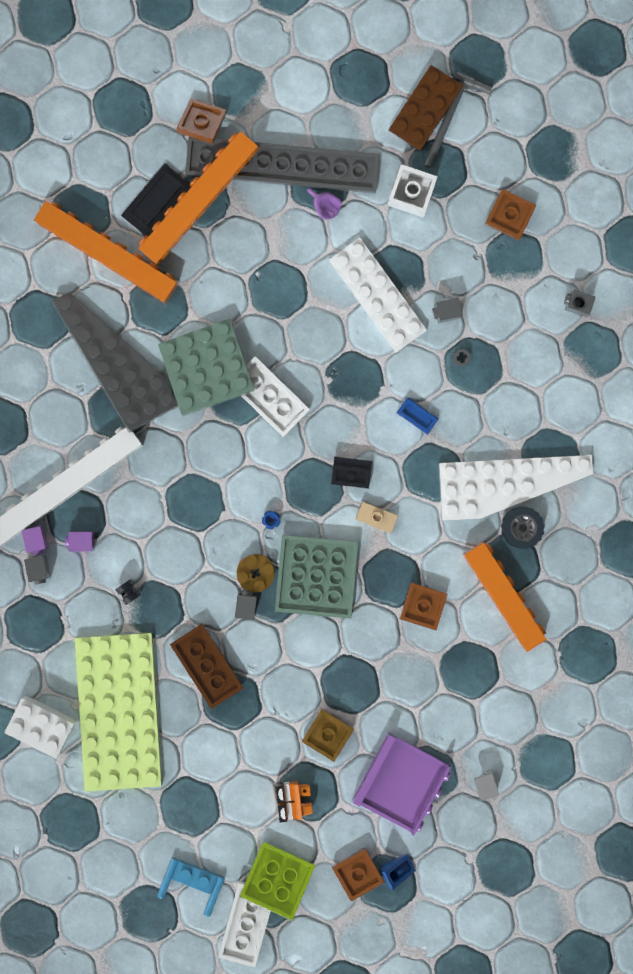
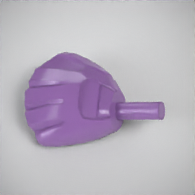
[307,188,342,220]

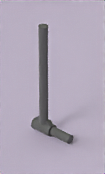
[424,71,492,168]

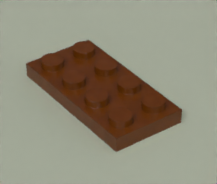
[389,65,463,152]
[170,623,244,709]

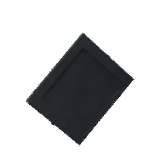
[121,163,191,237]

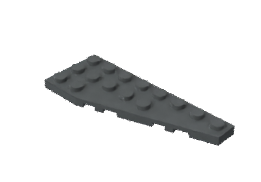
[52,293,179,433]

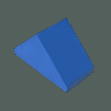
[381,854,416,890]

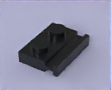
[331,456,372,489]

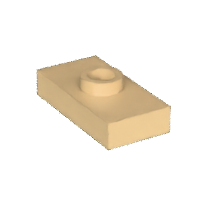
[356,502,398,533]

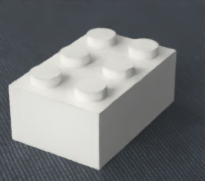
[4,695,77,759]

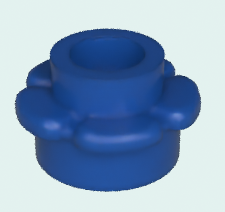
[262,511,281,529]

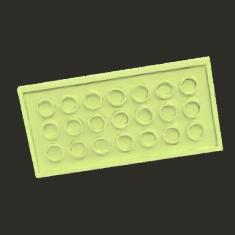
[75,632,162,791]

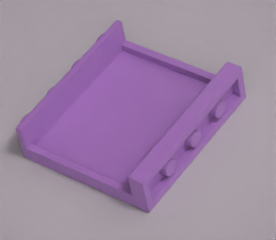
[352,732,451,836]

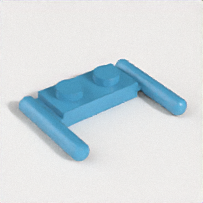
[157,857,225,917]

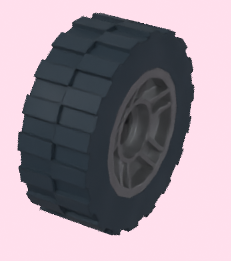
[501,507,545,549]

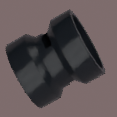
[115,579,141,605]

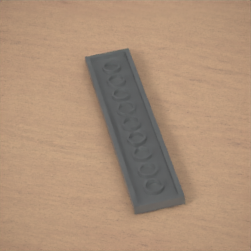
[185,137,379,194]

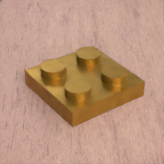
[302,709,355,762]

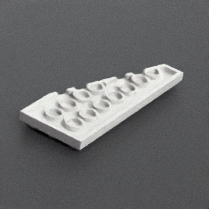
[439,455,593,521]

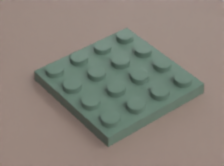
[158,318,255,416]
[275,535,358,619]

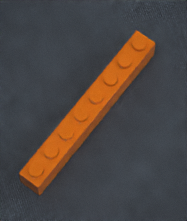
[138,131,259,265]
[34,201,178,304]

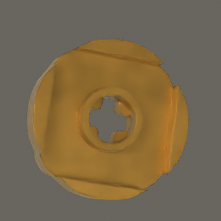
[236,554,275,592]

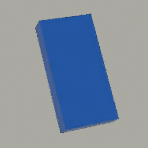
[397,397,438,435]

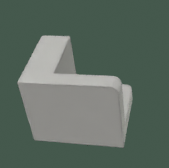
[474,770,499,801]

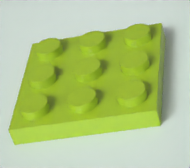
[239,842,315,921]

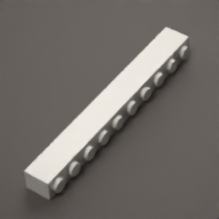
[0,425,143,547]

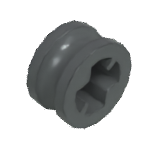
[452,349,470,366]

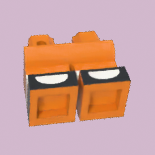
[275,781,313,823]

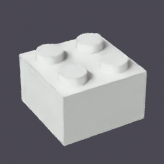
[387,164,438,217]

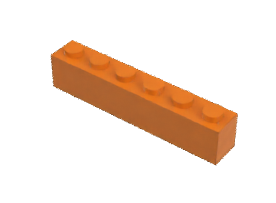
[463,542,547,652]

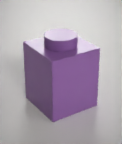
[21,526,49,556]
[65,532,95,551]

